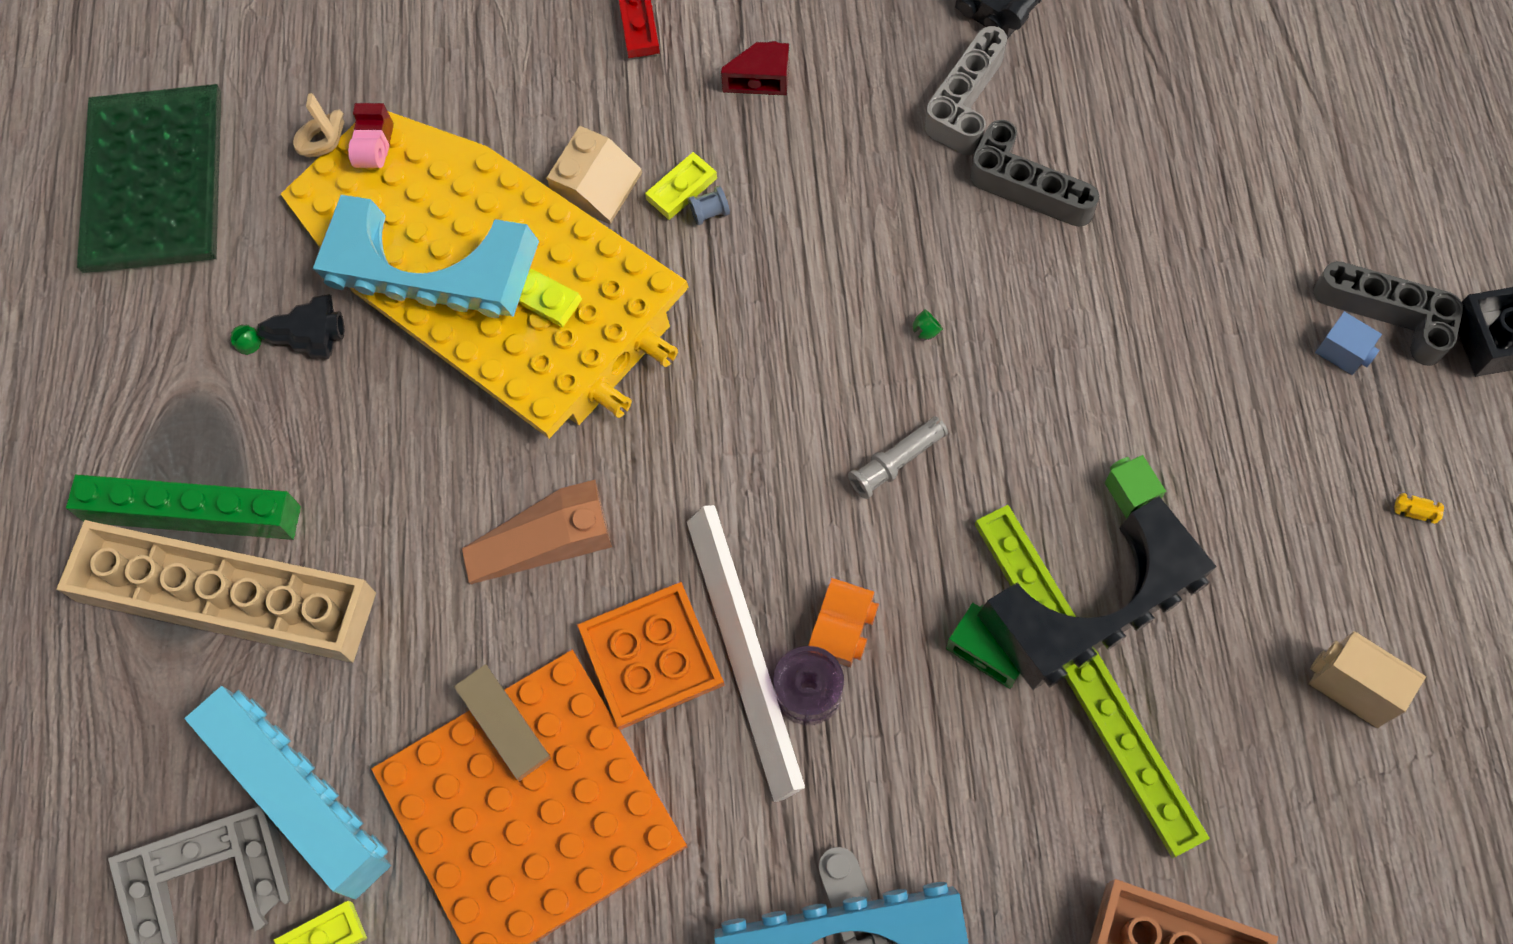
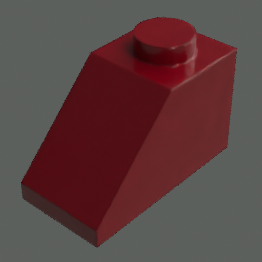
[721,41,790,96]

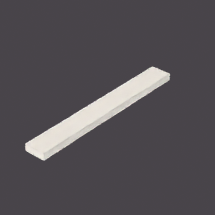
[687,505,805,802]

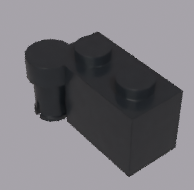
[955,0,1041,39]

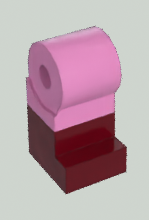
[348,103,394,168]

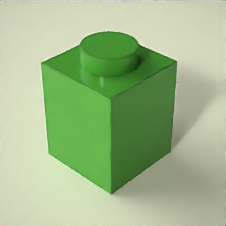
[1105,455,1166,519]

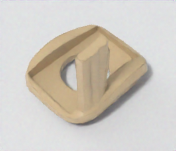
[293,93,345,158]

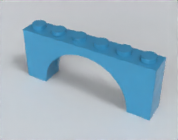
[714,882,969,944]

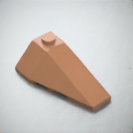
[462,480,612,584]

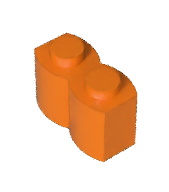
[808,578,879,668]

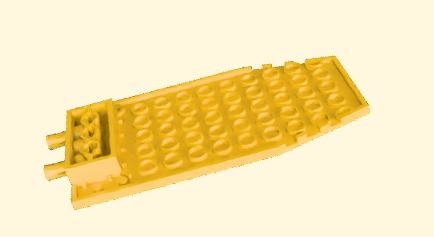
[281,111,689,439]

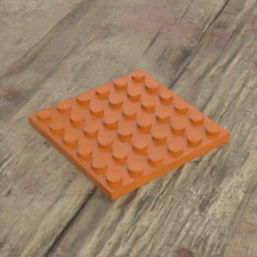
[371,649,688,944]

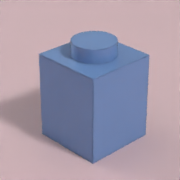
[1315,311,1382,375]

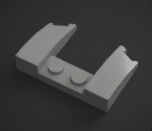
[108,806,291,944]

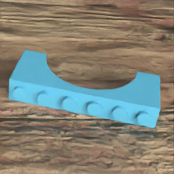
[313,195,539,318]

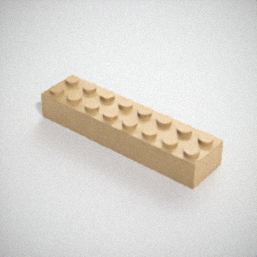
[57,520,376,663]

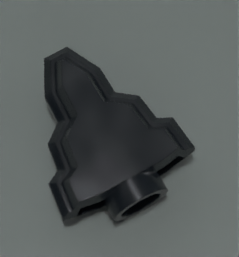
[257,294,345,359]

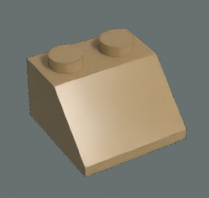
[547,126,642,224]

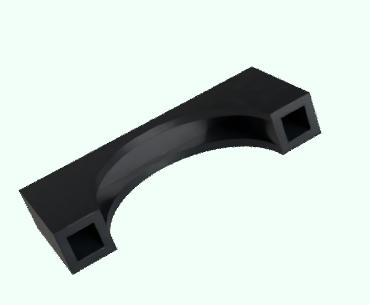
[977,496,1217,690]

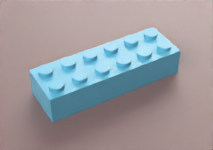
[184,686,392,900]

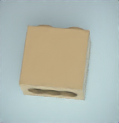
[1309,631,1426,728]

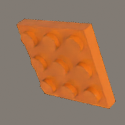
[577,582,725,730]

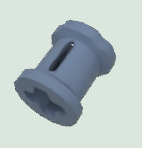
[688,186,730,225]

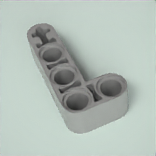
[925,26,1007,155]

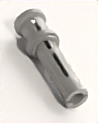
[848,416,948,499]

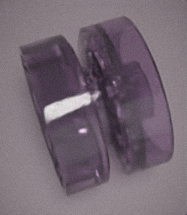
[773,646,844,725]

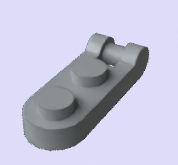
[819,847,888,944]

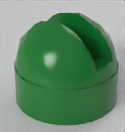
[912,309,943,340]
[230,324,261,355]

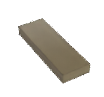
[454,664,551,781]

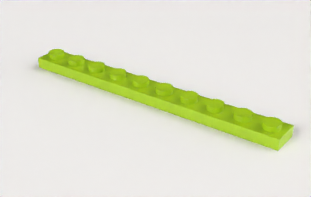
[975,505,1210,859]

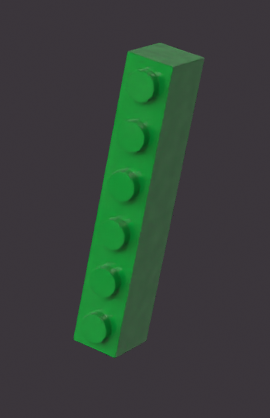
[66,474,301,540]

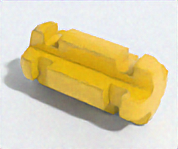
[1394,493,1444,524]

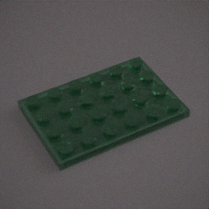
[77,84,222,273]

